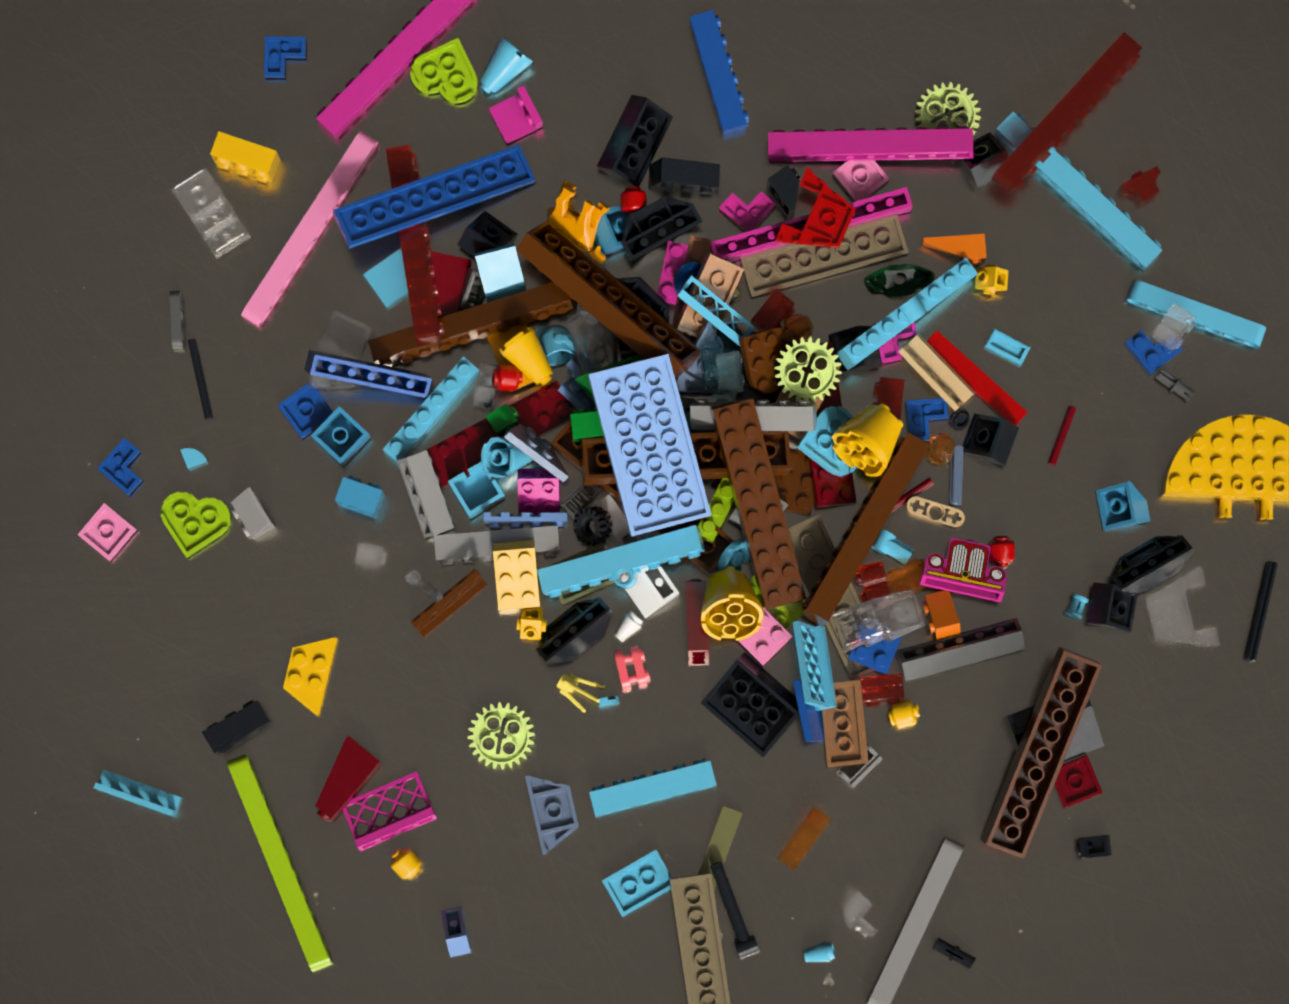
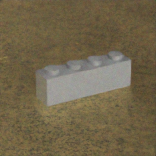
[397,450,454,538]

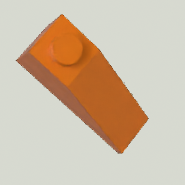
[922,234,987,266]

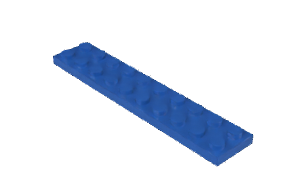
[332,144,536,249]

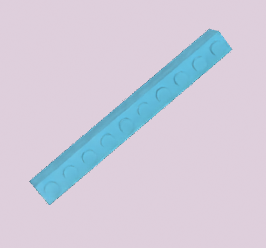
[995,112,1162,271]

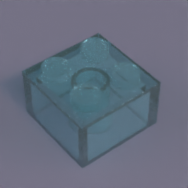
[701,346,745,395]

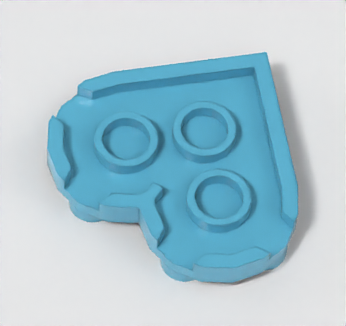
[796,406,857,477]

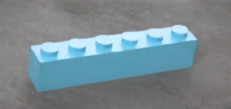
[383,356,480,464]
[589,758,716,817]

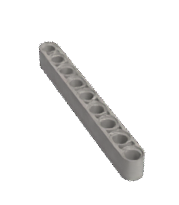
[866,837,965,1004]

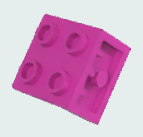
[489,85,543,144]
[517,468,560,516]

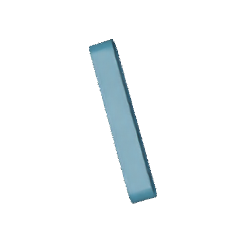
[1126,280,1266,348]

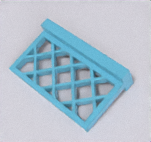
[793,621,837,711]

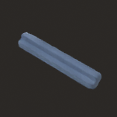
[950,445,964,506]

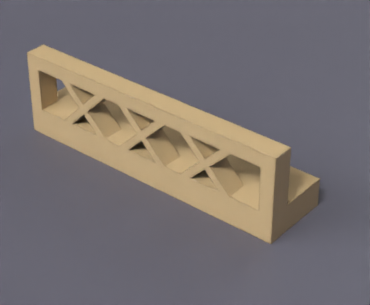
[898,334,976,411]

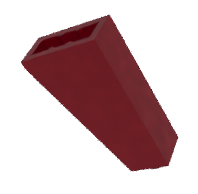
[685,579,709,666]
[315,736,381,822]

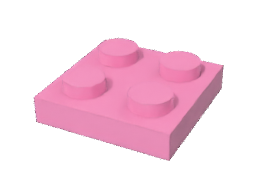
[832,160,890,202]
[78,503,136,561]
[735,607,793,666]

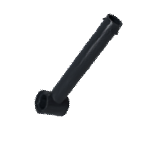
[710,862,760,960]

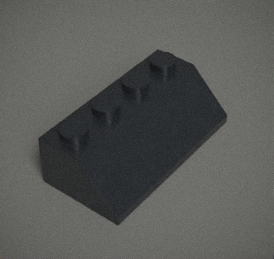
[597,95,673,187]

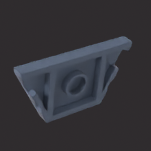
[675,321,733,393]
[504,424,569,482]
[525,775,579,855]

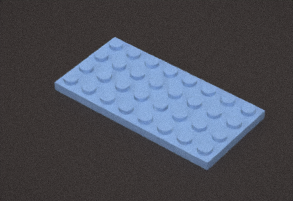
[587,354,711,537]

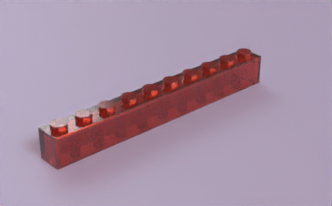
[991,32,1142,195]
[386,145,445,346]

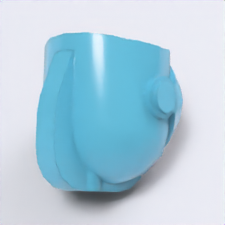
[535,325,579,366]

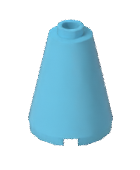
[479,36,533,93]
[481,437,533,478]

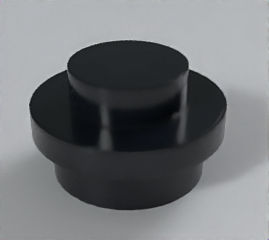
[950,408,970,429]

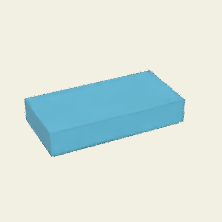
[985,328,1031,366]

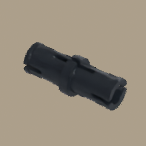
[933,937,976,969]

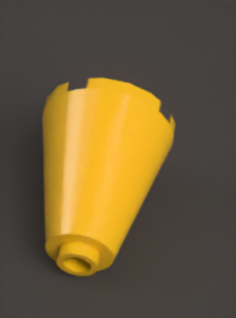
[499,327,553,386]

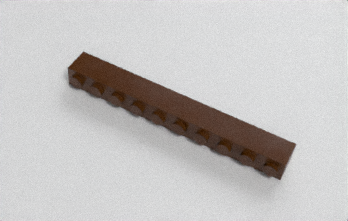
[368,282,573,367]

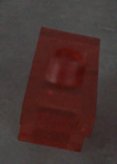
[1119,166,1161,205]

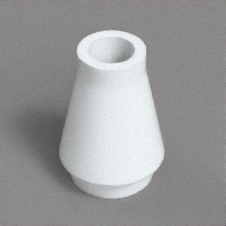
[614,611,643,642]

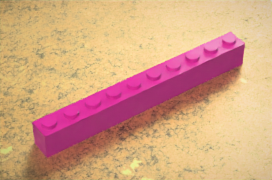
[316,0,473,139]
[768,126,973,162]
[710,187,913,262]

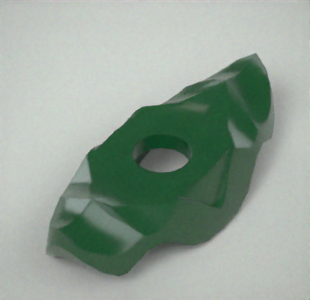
[864,264,935,296]

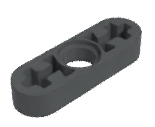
[170,290,184,350]

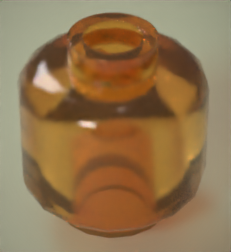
[784,313,814,343]
[926,433,955,465]

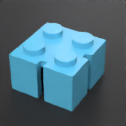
[448,461,505,519]

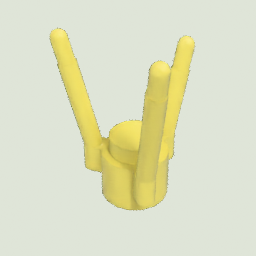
[557,673,605,712]

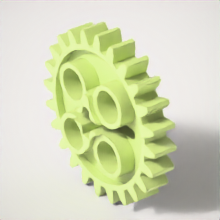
[915,82,981,136]
[774,337,842,403]
[468,702,535,770]

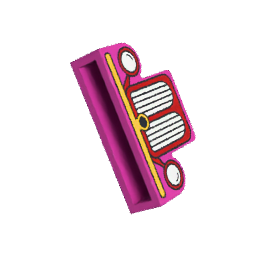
[920,538,1007,602]

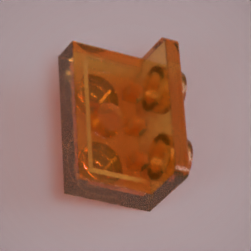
[886,558,929,602]

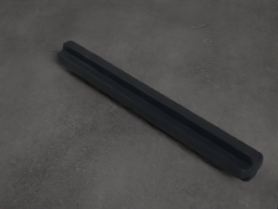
[1244,561,1278,661]

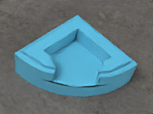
[180,448,208,469]
[599,695,620,707]

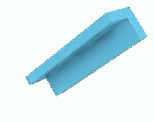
[676,275,755,346]
[94,770,182,817]

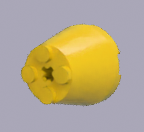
[831,404,903,477]
[701,566,764,641]

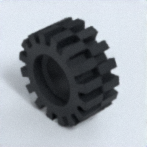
[573,506,613,545]

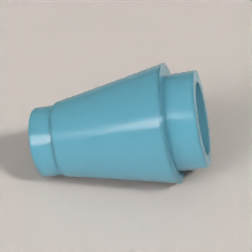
[803,941,835,962]

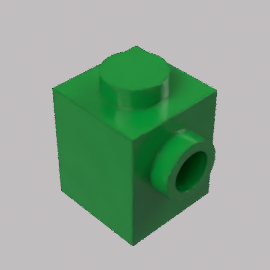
[486,403,519,436]

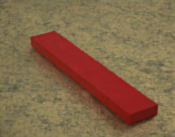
[927,330,1028,425]

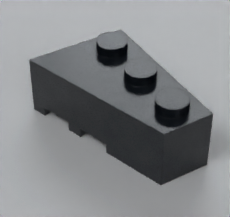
[648,157,720,194]
[202,700,272,756]

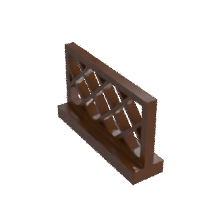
[410,569,488,638]

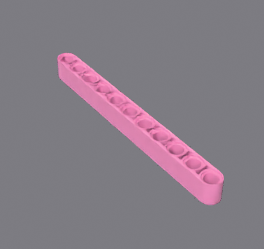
[241,131,378,327]

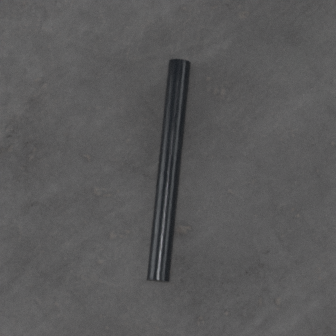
[188,339,213,420]

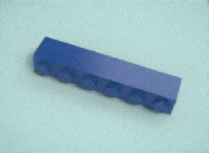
[689,10,749,135]
[304,350,432,398]

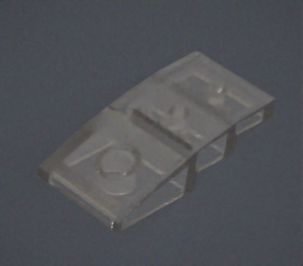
[171,168,251,259]
[832,590,926,653]

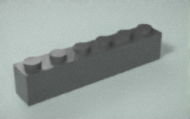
[897,618,1025,681]

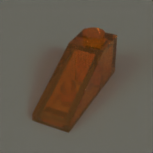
[777,807,831,871]

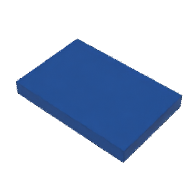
[793,679,825,742]

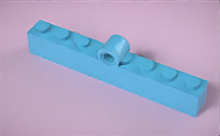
[835,258,978,370]
[537,525,705,598]

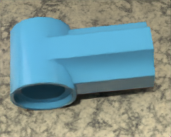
[871,529,915,565]

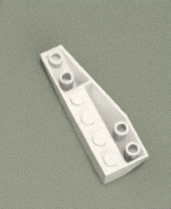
[592,494,680,619]

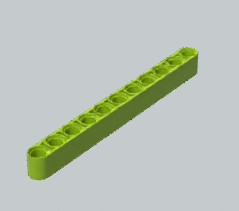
[227,754,332,972]

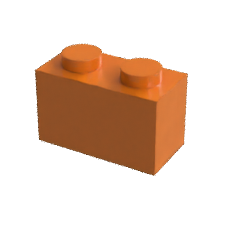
[922,590,961,640]

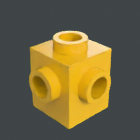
[975,264,1009,295]
[517,607,547,640]

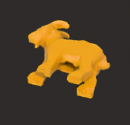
[547,180,610,264]

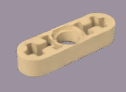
[906,496,965,528]

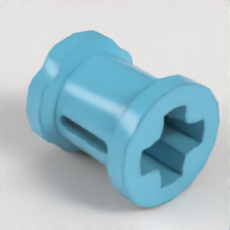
[1064,593,1089,619]

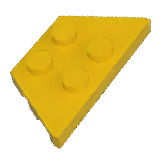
[283,637,338,716]

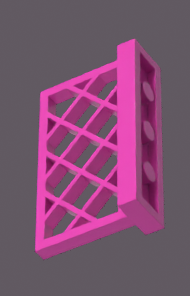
[343,771,437,852]

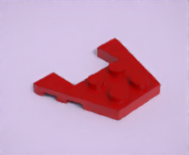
[775,168,856,248]

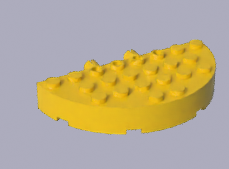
[1162,415,1289,520]

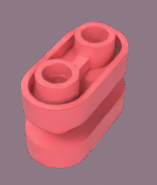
[613,645,650,691]

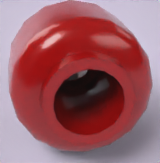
[620,187,647,216]
[491,364,523,391]
[988,536,1015,567]

